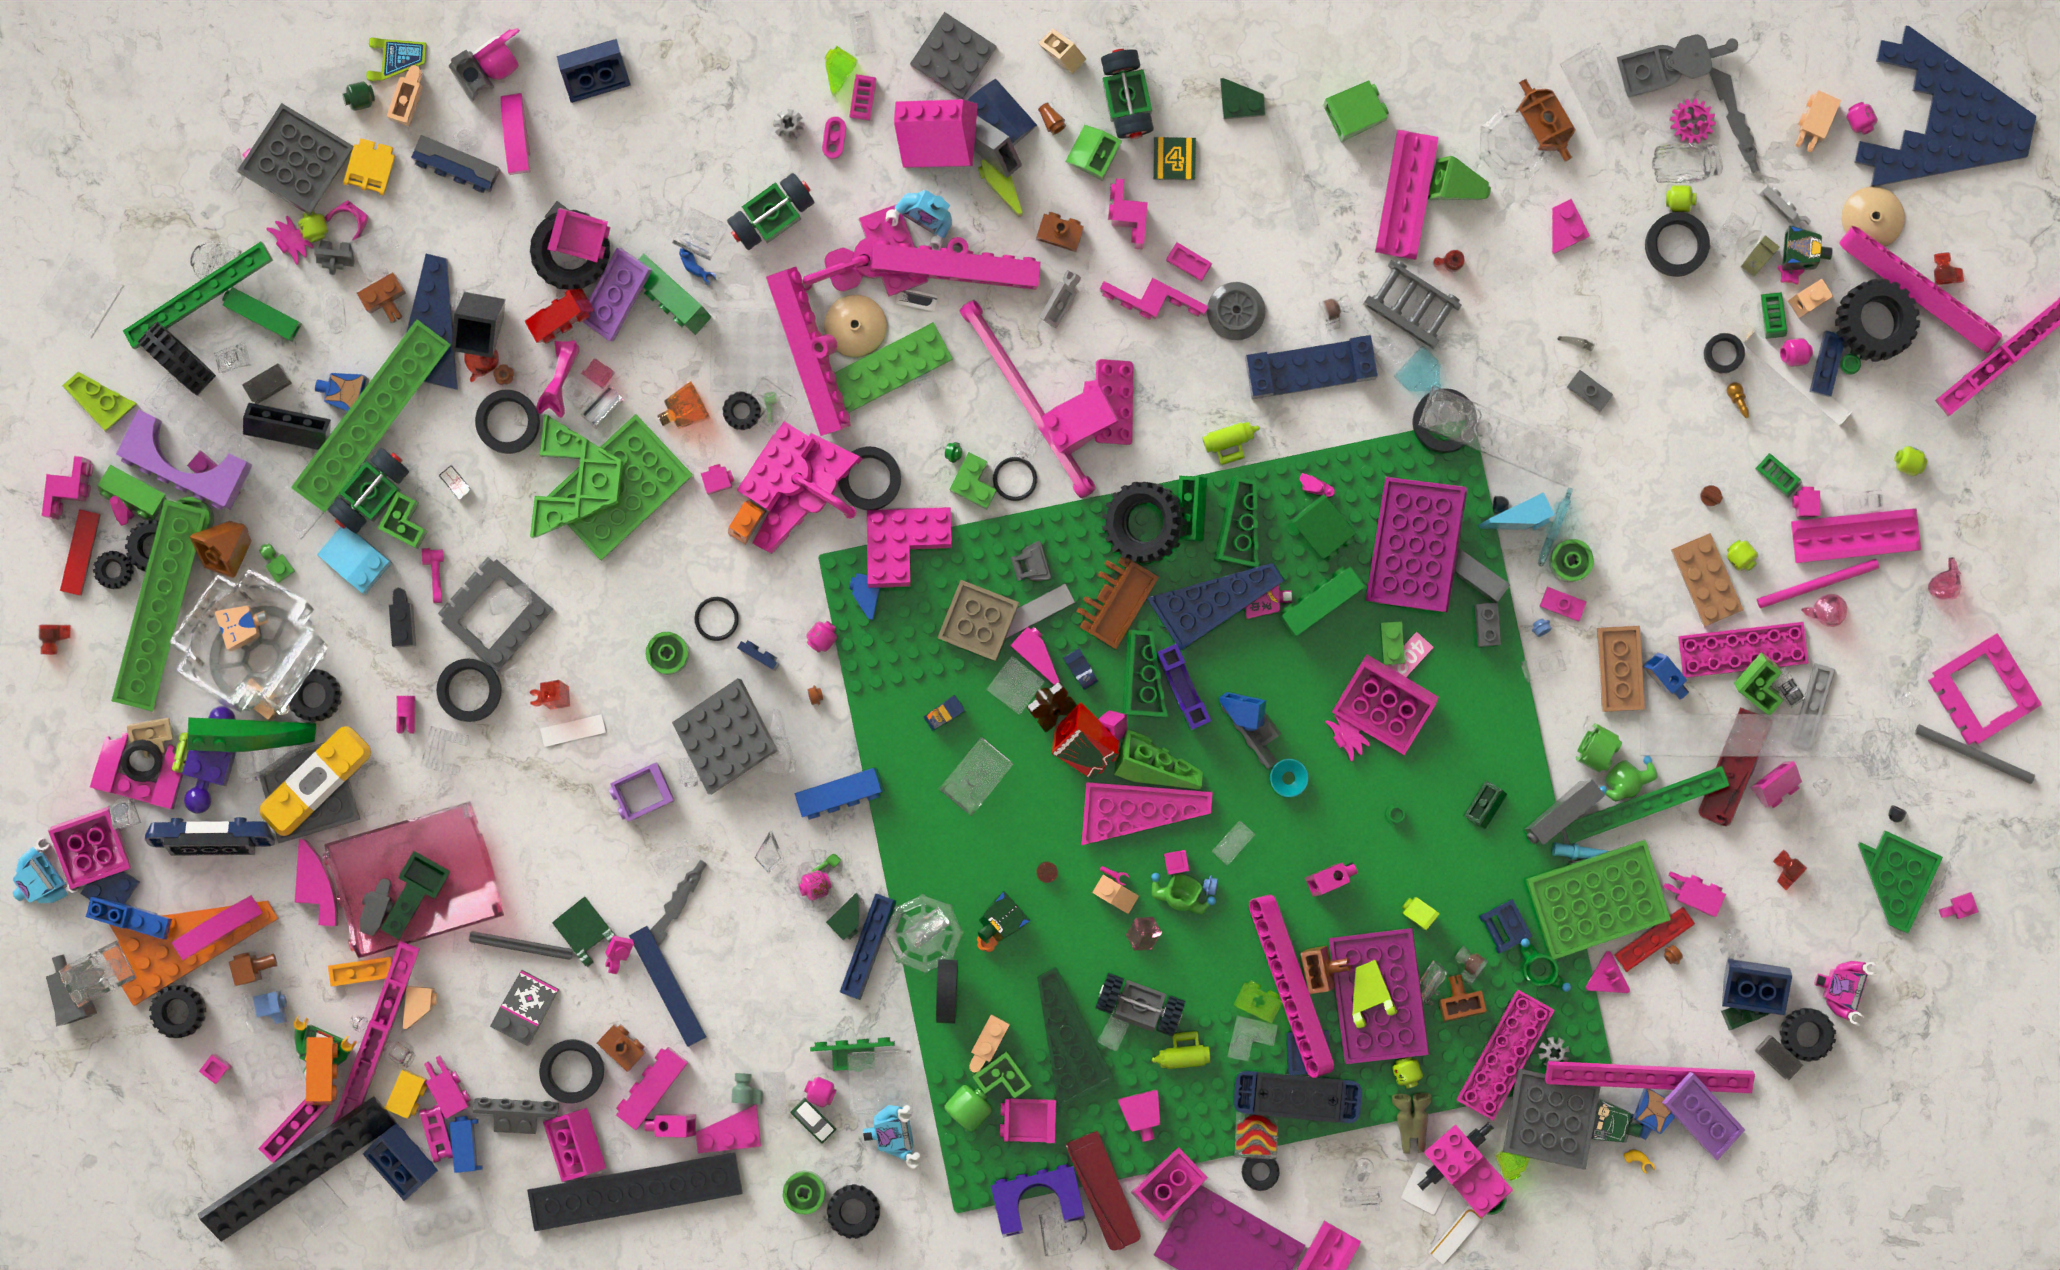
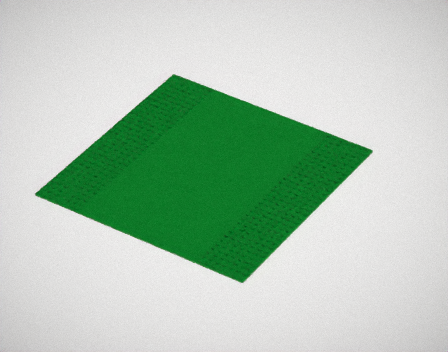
[818,419,1612,1213]

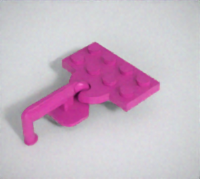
[802,204,928,297]
[737,420,856,519]

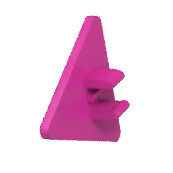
[1585,951,1630,993]

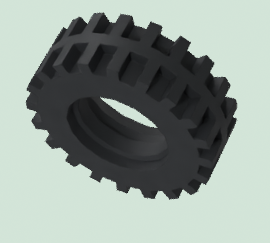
[530,209,610,290]
[137,321,216,396]
[1102,482,1187,563]

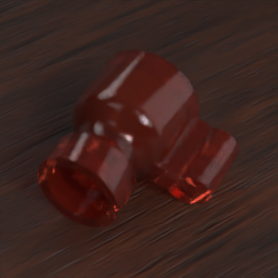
[1433,250,1465,272]
[1934,252,1964,285]
[38,624,71,655]
[1773,850,1807,890]

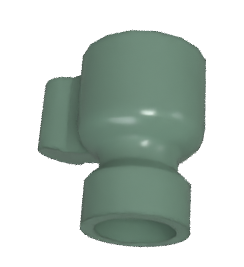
[731,1073,763,1104]

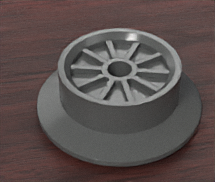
[1207,282,1265,340]

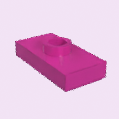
[1166,242,1212,282]
[1539,587,1587,622]

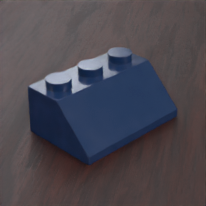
[557,39,631,103]
[967,79,1037,146]
[1722,959,1792,1015]
[363,1123,438,1201]

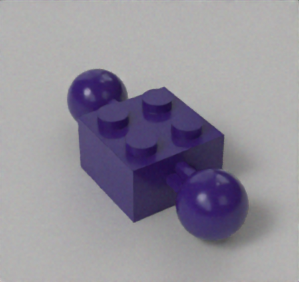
[182,706,237,814]

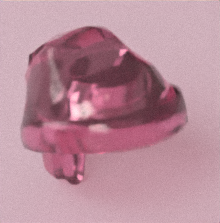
[1928,557,1962,600]
[1801,594,1847,627]

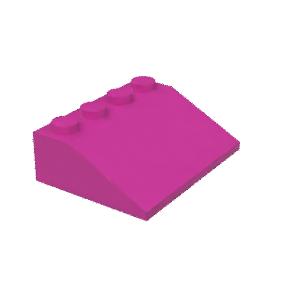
[894,99,978,168]
[1332,654,1439,755]

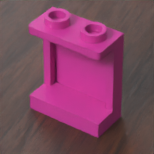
[548,208,611,263]
[1000,1098,1056,1143]

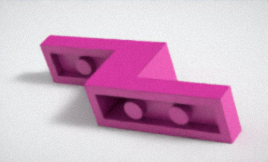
[1100,278,1208,320]

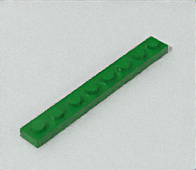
[123,241,273,349]
[1564,766,1730,844]

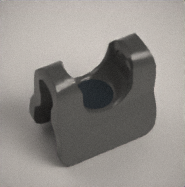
[449,50,495,102]

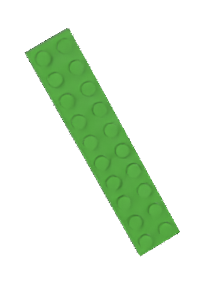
[291,320,451,513]
[111,499,206,711]

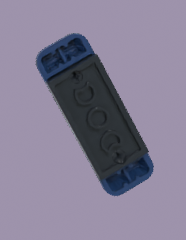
[145,817,275,856]
[1234,1071,1362,1123]

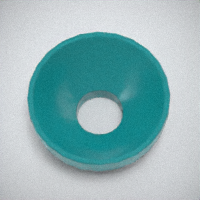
[1270,759,1308,797]

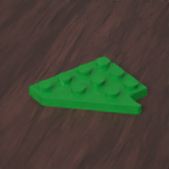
[1858,831,1943,934]

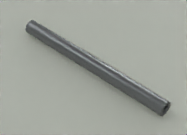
[1915,724,2035,784]

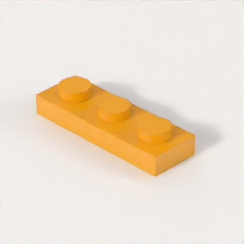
[328,957,392,986]

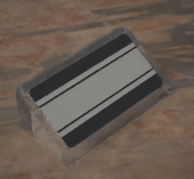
[580,385,624,429]

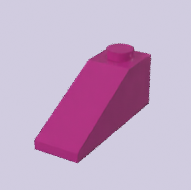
[1011,627,1059,685]

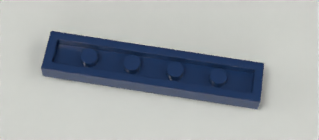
[840,893,897,1000]

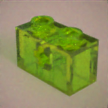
[1233,980,1282,1024]

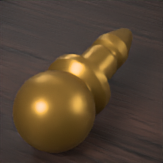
[1727,382,1749,418]

